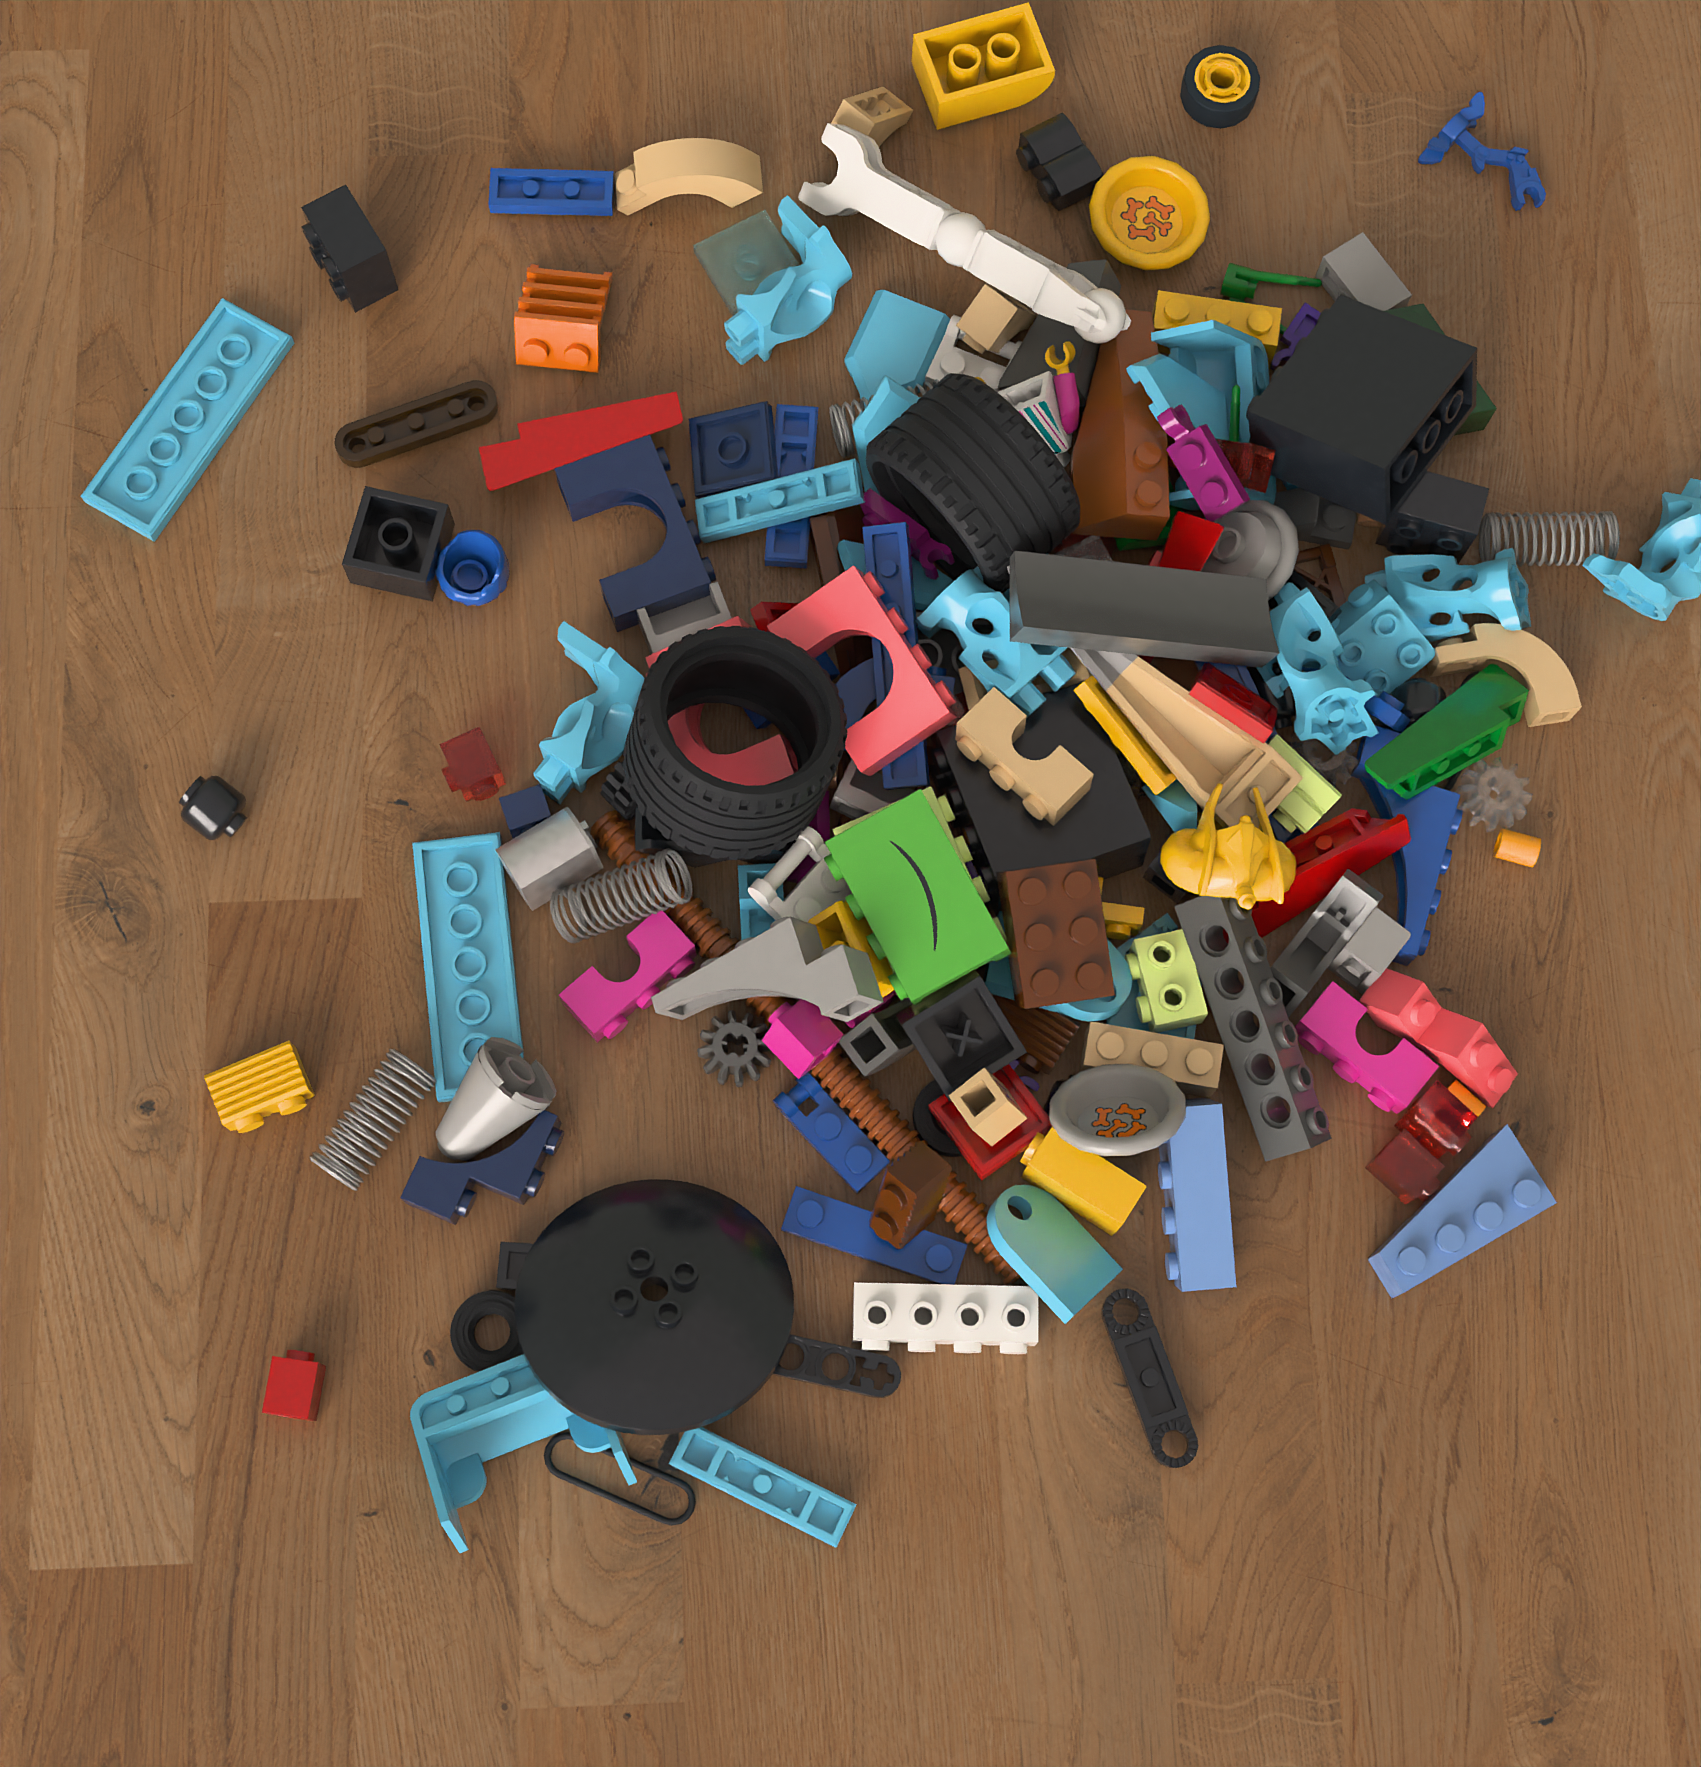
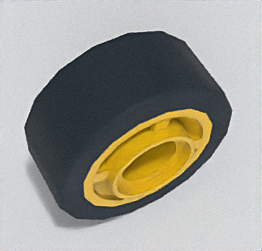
[1180,45,1260,129]

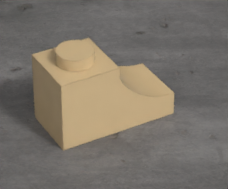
[831,87,913,155]
[956,284,1037,354]

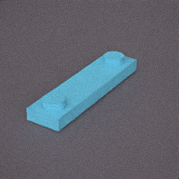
[695,458,865,543]
[669,1427,857,1548]

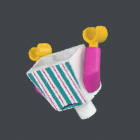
[975,341,1080,467]

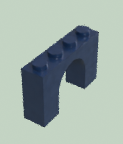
[554,434,716,632]

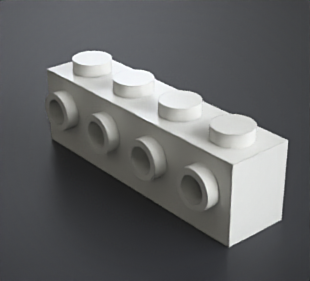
[852,1282,1038,1354]

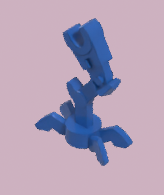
[1418,92,1546,211]

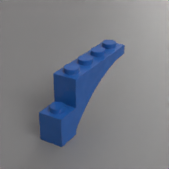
[1351,725,1463,966]

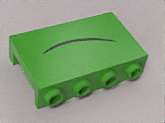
[824,789,1012,1006]

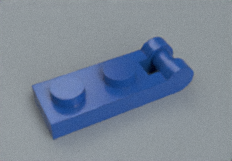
[772,1073,890,1194]

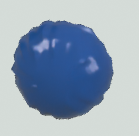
[435,530,510,606]

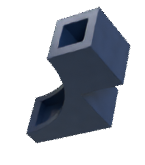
[400,1110,564,1225]

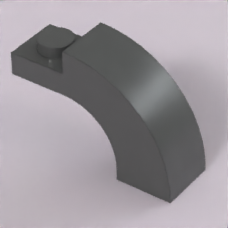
[839,997,916,1077]

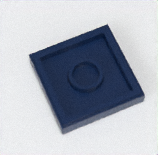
[689,401,778,499]

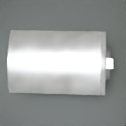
[495,807,604,911]

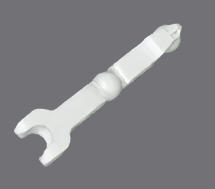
[798,123,1131,344]

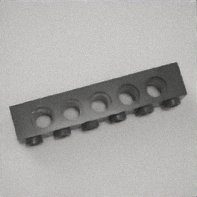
[1174,896,1332,1162]

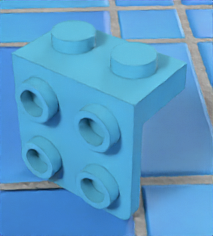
[1316,579,1435,697]

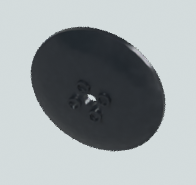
[514,1179,794,1435]

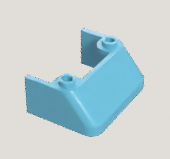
[1151,320,1276,511]
[410,1355,637,1553]

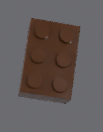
[996,859,1115,1009]

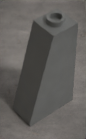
[998,259,1121,407]

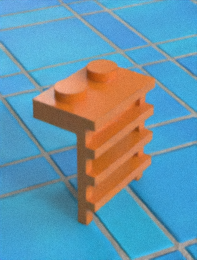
[514,264,612,373]

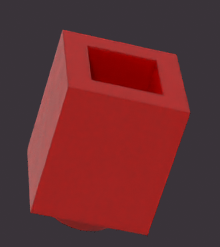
[262,1350,326,1421]

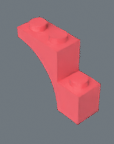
[1359,968,1518,1108]

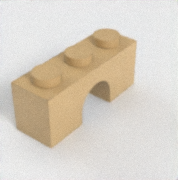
[955,687,1094,826]
[1079,1021,1224,1098]

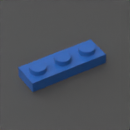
[488,168,614,216]

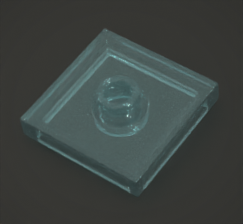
[693,210,799,316]

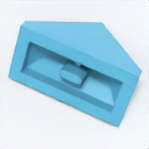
[1142,779,1197,832]

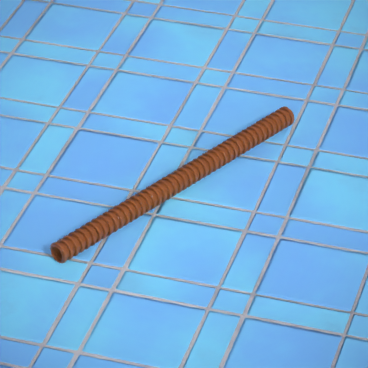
[590,810,1021,1286]

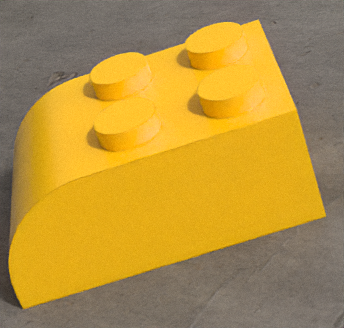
[911,2,1055,130]

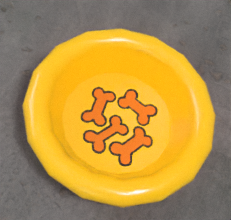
[1089,156,1210,270]

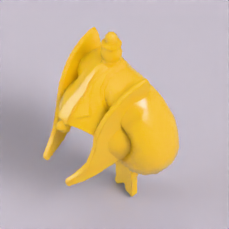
[1160,783,1296,909]

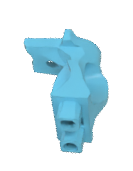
[724,195,852,365]
[1582,478,1701,621]
[1365,548,1531,642]
[915,566,1076,718]
[1257,582,1379,755]
[533,621,645,804]

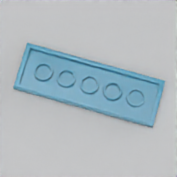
[81,298,294,542]
[412,832,525,1103]

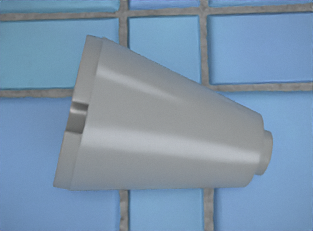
[436,1037,556,1161]

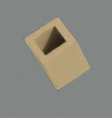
[949,1067,1027,1146]

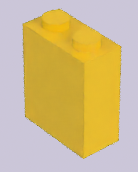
[1020,1126,1147,1236]

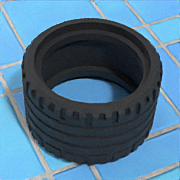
[866,373,1080,594]
[623,626,847,860]

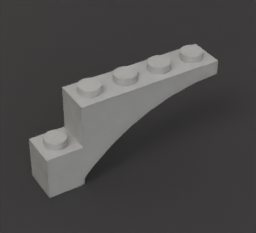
[651,917,884,1022]

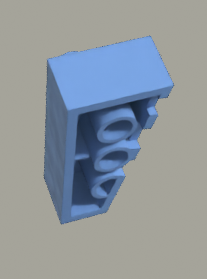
[1158,1097,1237,1292]
[1368,1124,1557,1299]

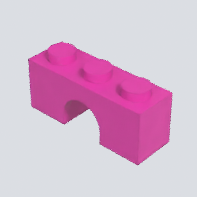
[559,910,697,1043]
[1295,981,1439,1114]
[762,990,897,1079]

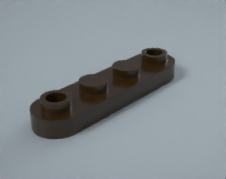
[334,380,498,468]

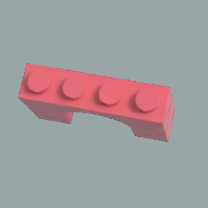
[767,565,957,777]
[645,616,798,786]

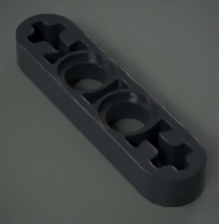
[772,1334,901,1398]

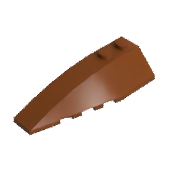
[1071,309,1170,540]

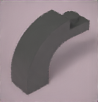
[1271,869,1384,1018]

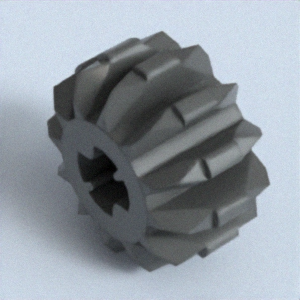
[697,1010,771,1087]

